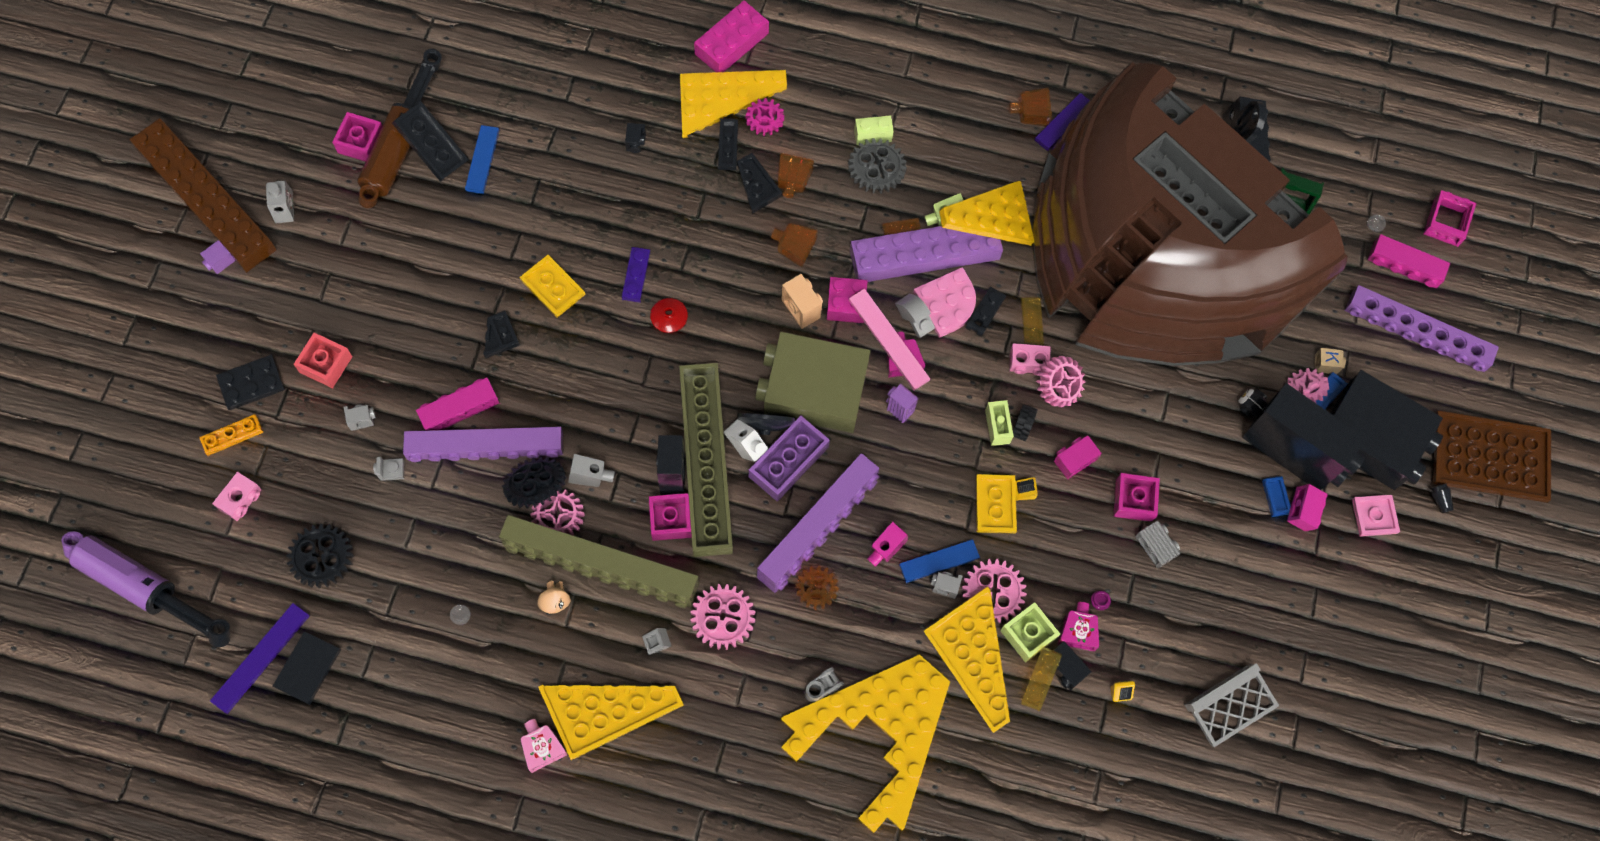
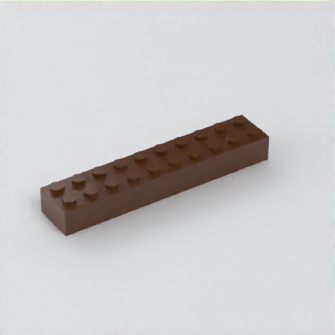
[129,118,276,273]

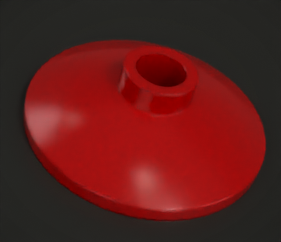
[650,298,688,333]

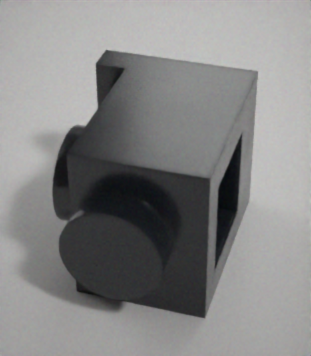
[625,123,646,153]

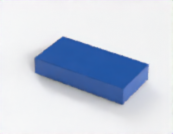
[1262,476,1291,517]

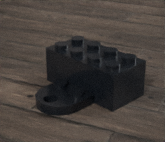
[1223,96,1271,162]

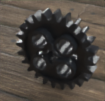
[502,456,567,509]
[286,523,354,588]

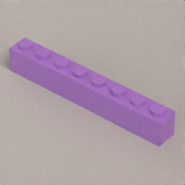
[403,427,563,462]

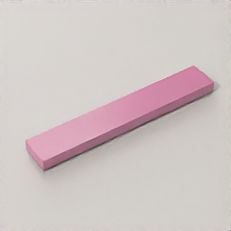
[849,288,930,391]

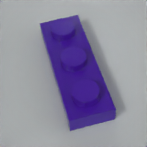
[622,247,651,303]

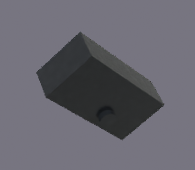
[656,435,686,495]

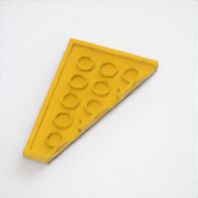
[680,70,787,138]
[939,181,1034,245]
[924,587,1010,733]
[538,685,684,760]

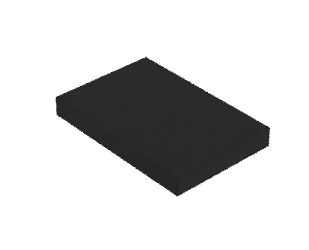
[273,631,341,705]

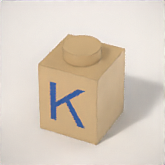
[1315,348,1346,374]

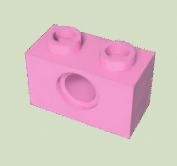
[212,472,262,521]

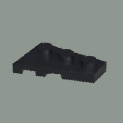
[737,153,782,214]

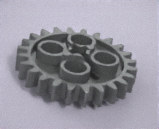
[848,138,907,194]

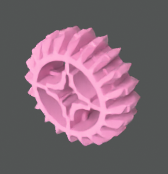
[1036,356,1086,407]
[531,489,585,536]

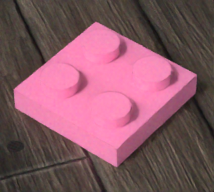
[1352,495,1400,537]

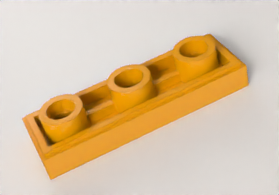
[199,414,264,456]

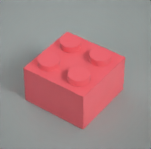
[294,333,353,388]

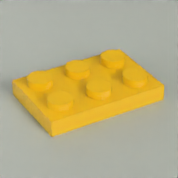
[520,255,585,318]
[976,474,1017,534]

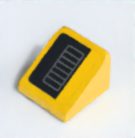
[1015,477,1038,501]
[1110,681,1135,702]

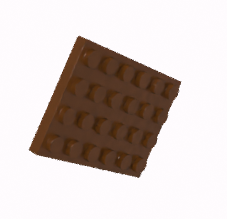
[1433,411,1551,503]

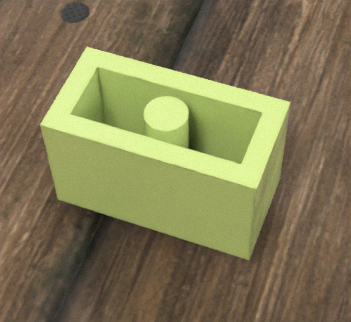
[854,116,894,146]
[985,400,1013,446]

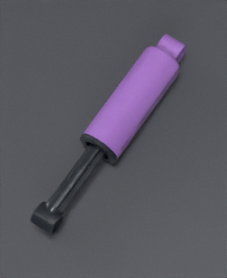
[61,531,231,647]

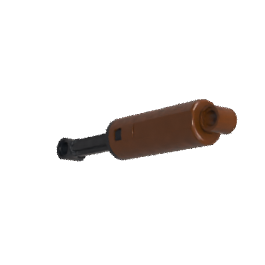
[357,49,442,208]

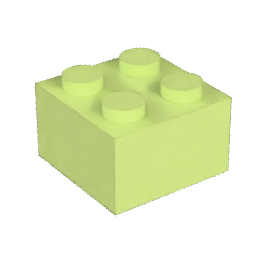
[1000,602,1060,663]

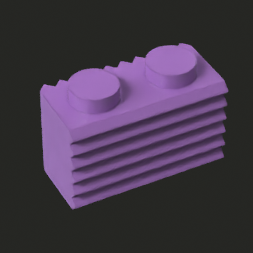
[886,384,918,423]

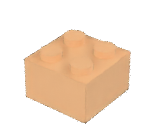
[782,274,823,329]

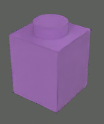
[200,240,235,274]

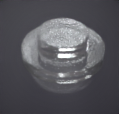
[1367,215,1386,233]
[450,605,471,625]

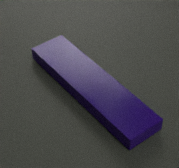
[1034,93,1090,151]

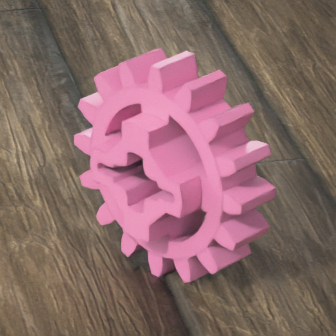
[1287,368,1329,403]

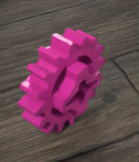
[746,98,784,136]

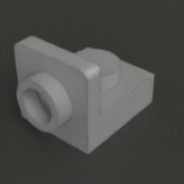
[373,457,404,481]

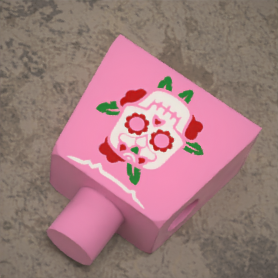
[520,719,567,773]

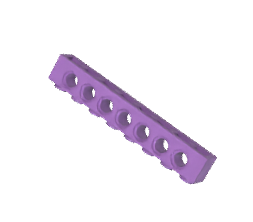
[1345,285,1499,372]

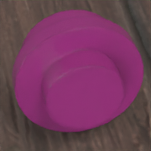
[1091,591,1111,611]

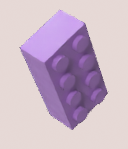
[749,416,830,502]

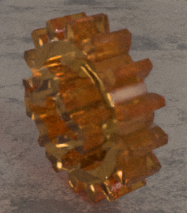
[796,566,839,610]

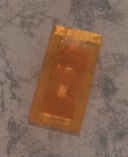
[882,218,921,236]

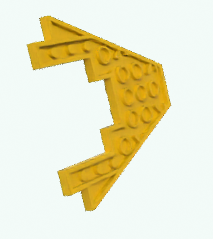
[781,655,950,833]

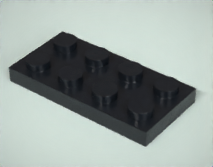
[392,102,469,182]

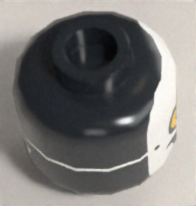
[1238,388,1268,416]

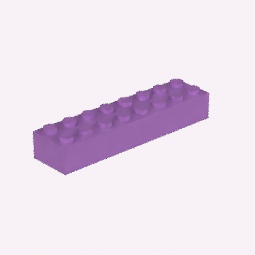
[850,226,1003,282]
[757,453,879,593]

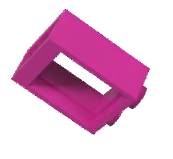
[1423,190,1476,247]

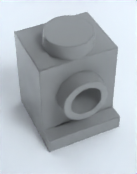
[344,405,376,431]
[930,572,962,599]

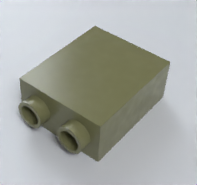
[755,332,871,433]

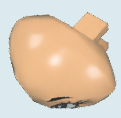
[537,581,571,614]

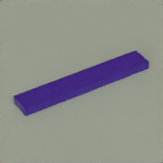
[210,603,310,714]

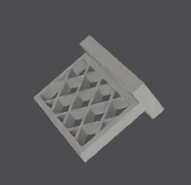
[1184,663,1279,747]

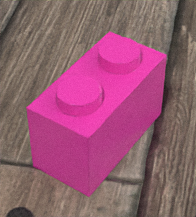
[1054,435,1102,480]
[1287,484,1327,531]

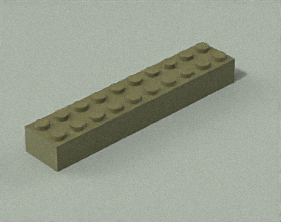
[679,363,733,557]
[499,515,699,608]

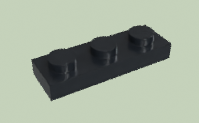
[718,119,738,170]

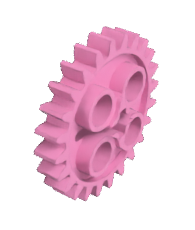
[962,559,1027,624]
[690,584,755,650]

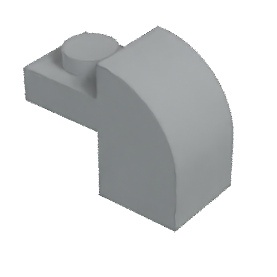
[895,294,935,338]

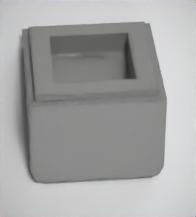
[642,628,671,655]

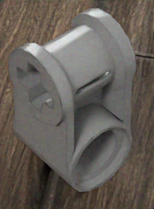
[805,667,844,703]

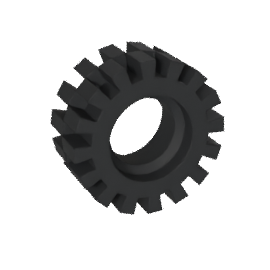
[1013,404,1038,442]

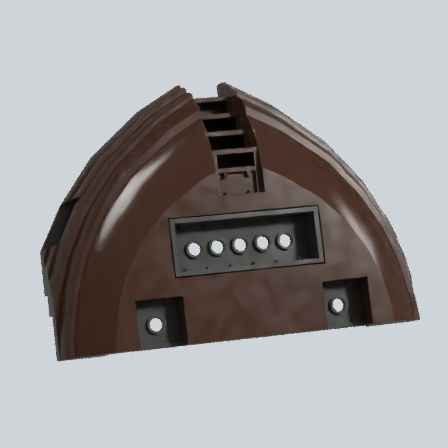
[1032,62,1348,366]

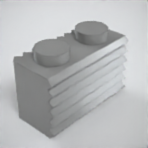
[1135,521,1181,569]

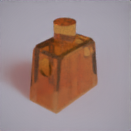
[1009,88,1052,127]
[778,153,814,198]
[771,223,818,267]

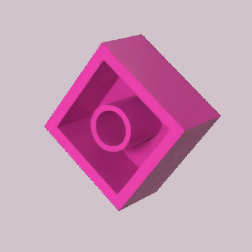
[333,112,382,162]
[827,277,868,323]
[1113,473,1160,522]
[649,493,692,541]

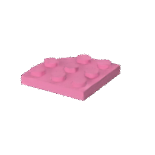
[913,267,976,338]

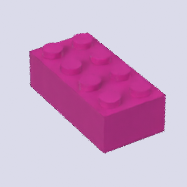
[694,1,769,72]

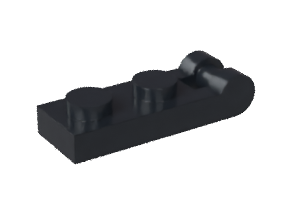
[965,287,1006,337]

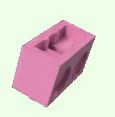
[1009,344,1050,376]

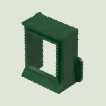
[1280,167,1324,214]

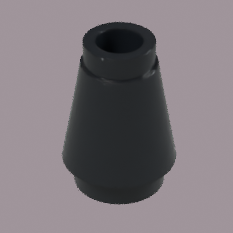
[1431,484,1454,513]

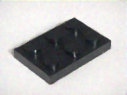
[216,354,285,411]

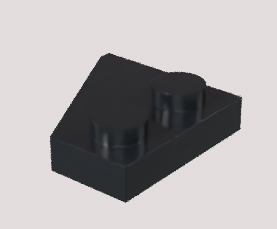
[483,311,520,359]

